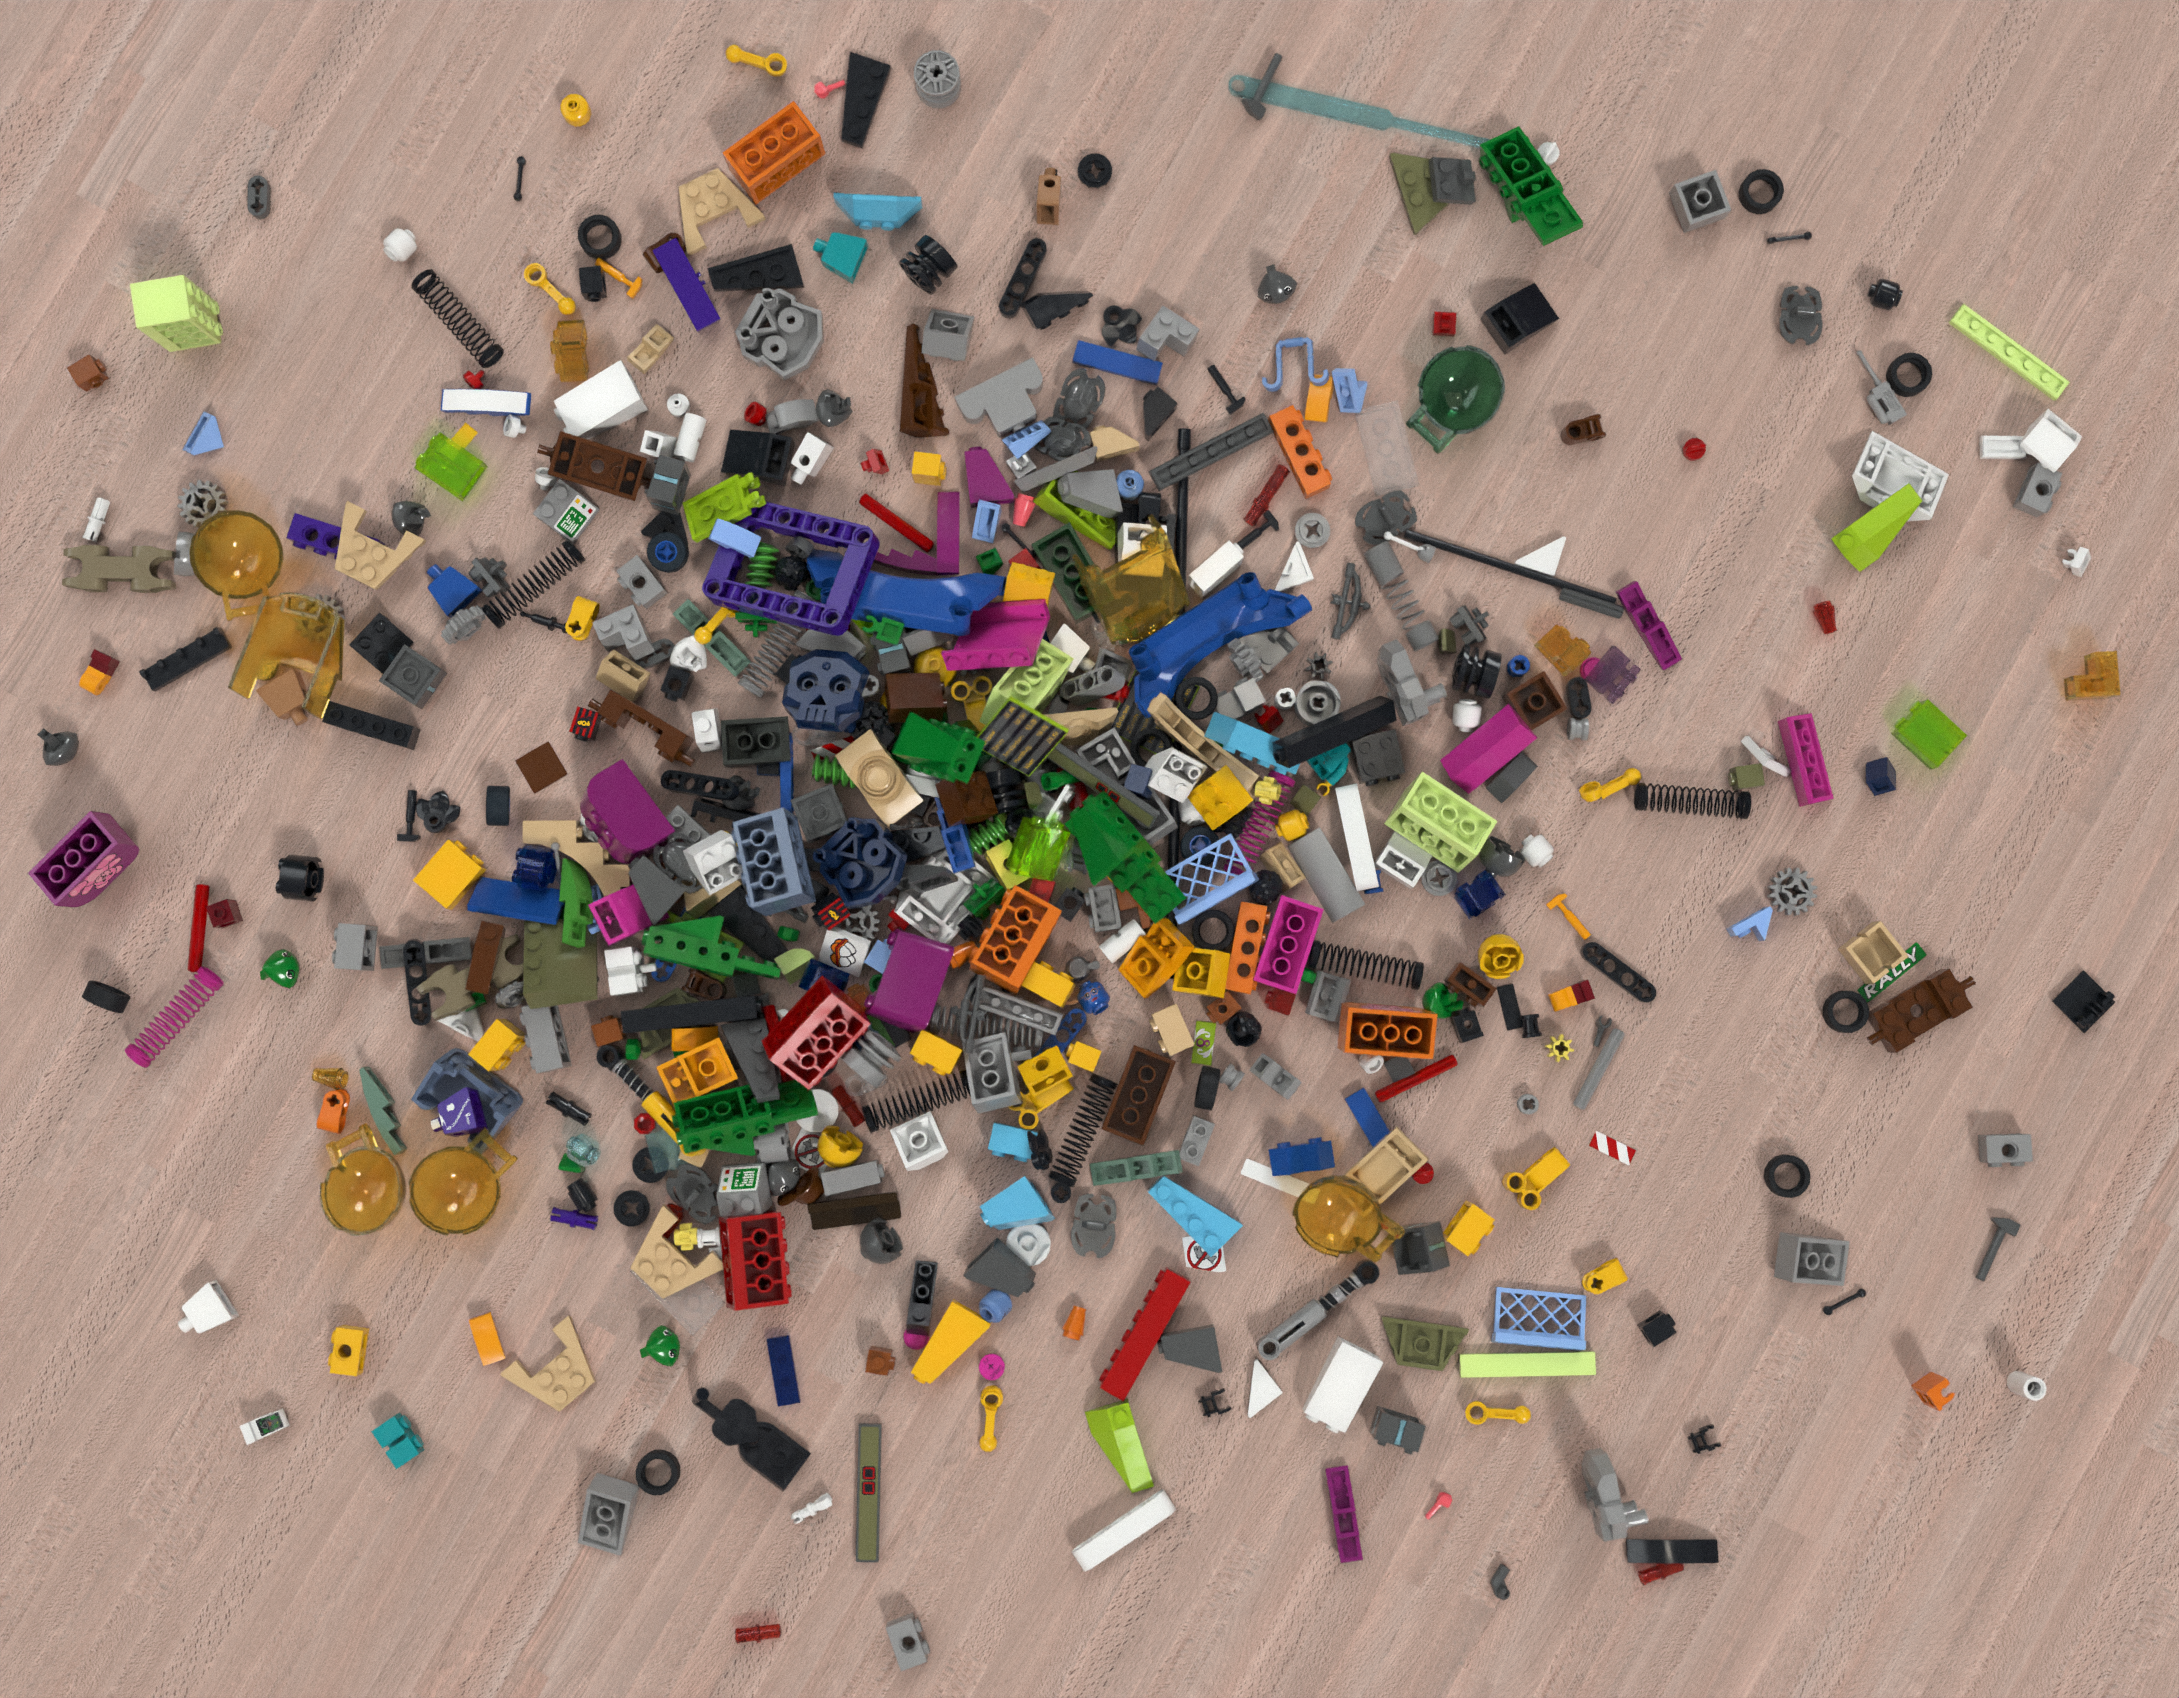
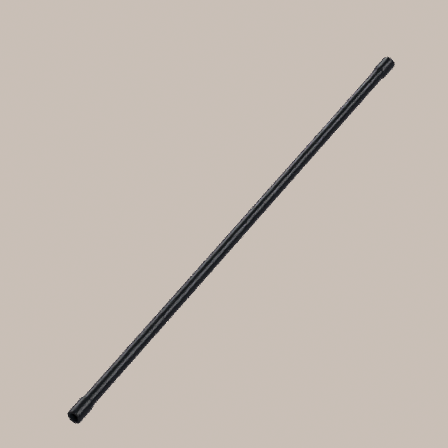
[1166,428,1191,979]

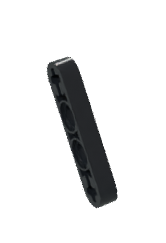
[999,238,1047,319]
[660,770,739,801]
[403,939,432,1026]
[1581,942,1656,1003]

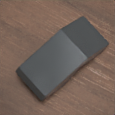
[1486,751,1538,804]

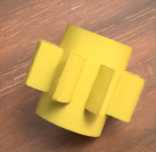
[1255,776,1281,805]
[1545,1034,1574,1062]
[674,1223,698,1251]

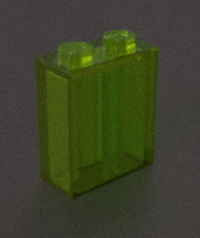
[414,432,488,502]
[1891,699,1967,770]
[1006,816,1071,881]

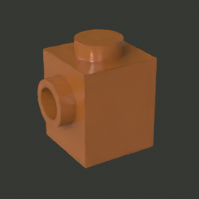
[67,354,109,392]
[1205,991,1241,1025]
[591,1015,627,1047]
[865,1346,896,1376]

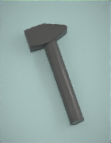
[1241,53,1283,120]
[1976,1217,2021,1281]

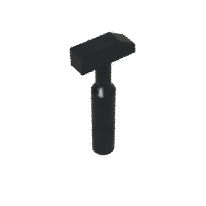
[1207,364,1246,415]
[1237,510,1279,550]
[397,790,421,842]

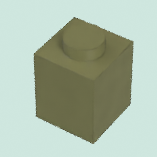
[1728,763,1765,791]

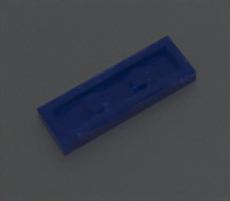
[767,1334,801,1407]

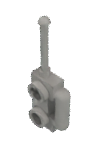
[1856,350,1907,425]

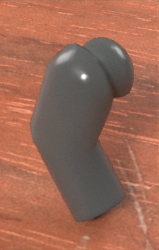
[1491,1564,1510,1600]

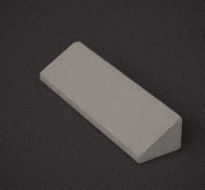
[1014,446,1098,492]
[971,984,1064,1035]

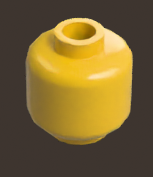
[560,94,591,127]
[1275,809,1310,841]

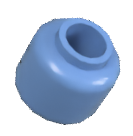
[1116,469,1144,501]
[979,1289,1012,1323]

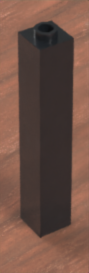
[1272,695,1397,768]
[621,995,763,1034]

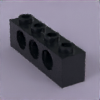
[322,701,421,750]

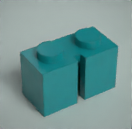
[371,1413,425,1469]

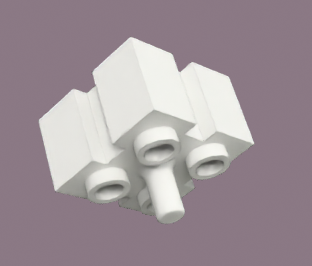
[604,947,657,996]

